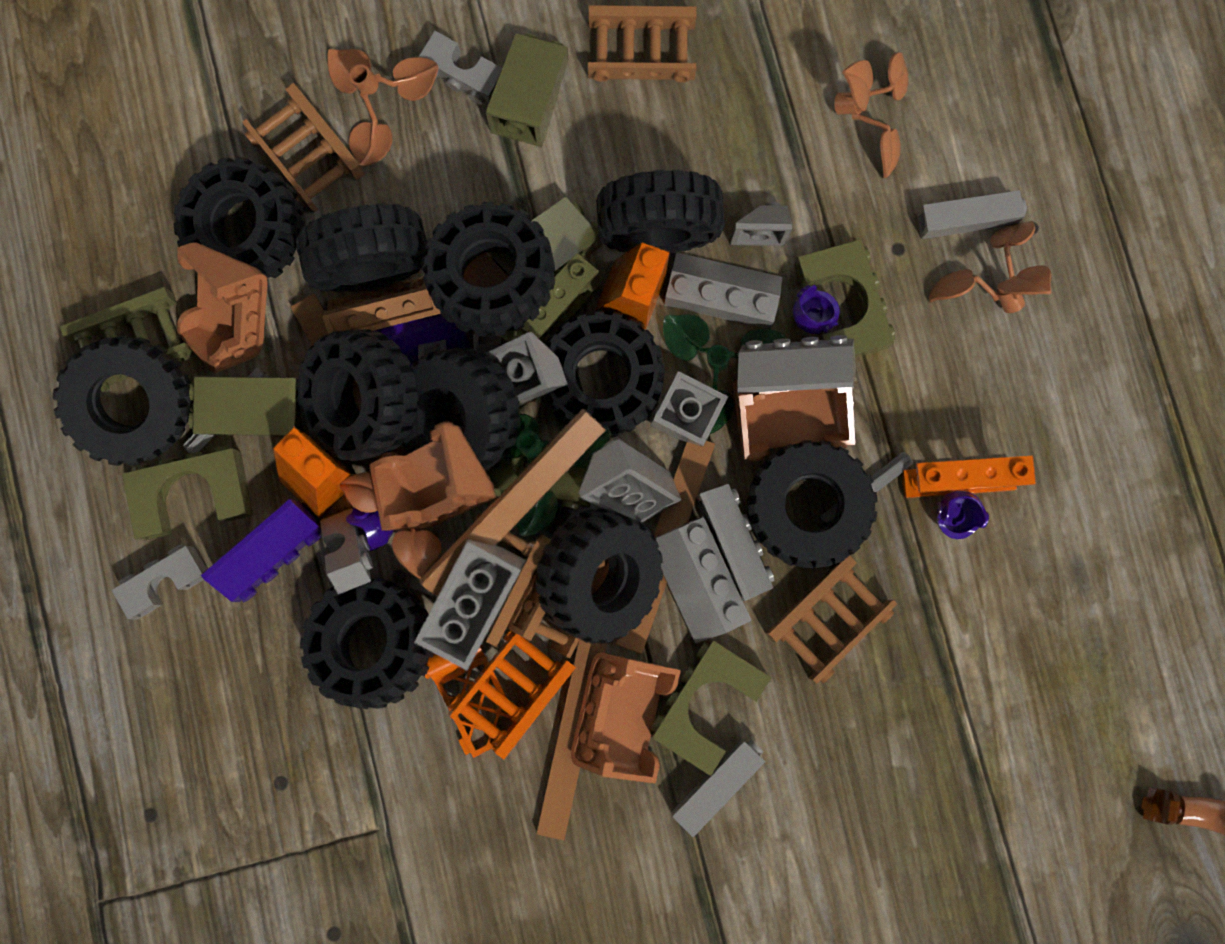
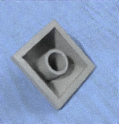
[730,202,792,246]
[650,371,728,447]

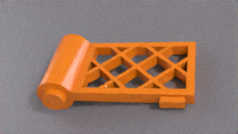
[425,644,513,758]

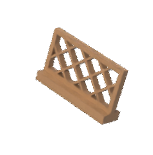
[322,276,440,334]

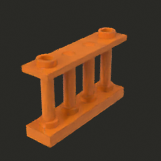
[901,456,1036,498]
[448,630,576,760]

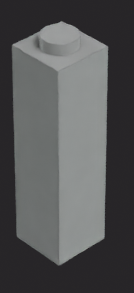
[917,190,1027,239]
[671,738,765,837]

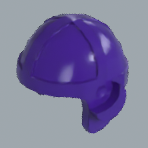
[792,284,840,334]
[936,490,989,539]
[346,508,394,551]

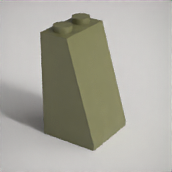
[486,33,569,147]
[488,197,602,277]
[189,377,301,437]

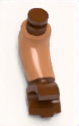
[1141,787,1225,835]

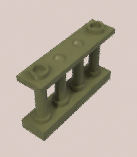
[501,253,599,346]
[59,287,195,393]

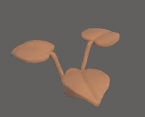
[328,49,439,167]
[834,53,909,178]
[929,221,1052,313]
[340,472,441,579]

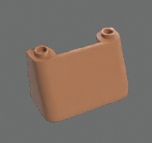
[177,243,268,374]
[732,380,855,461]
[369,422,496,530]
[571,652,681,784]

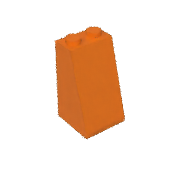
[595,243,669,330]
[273,427,354,519]

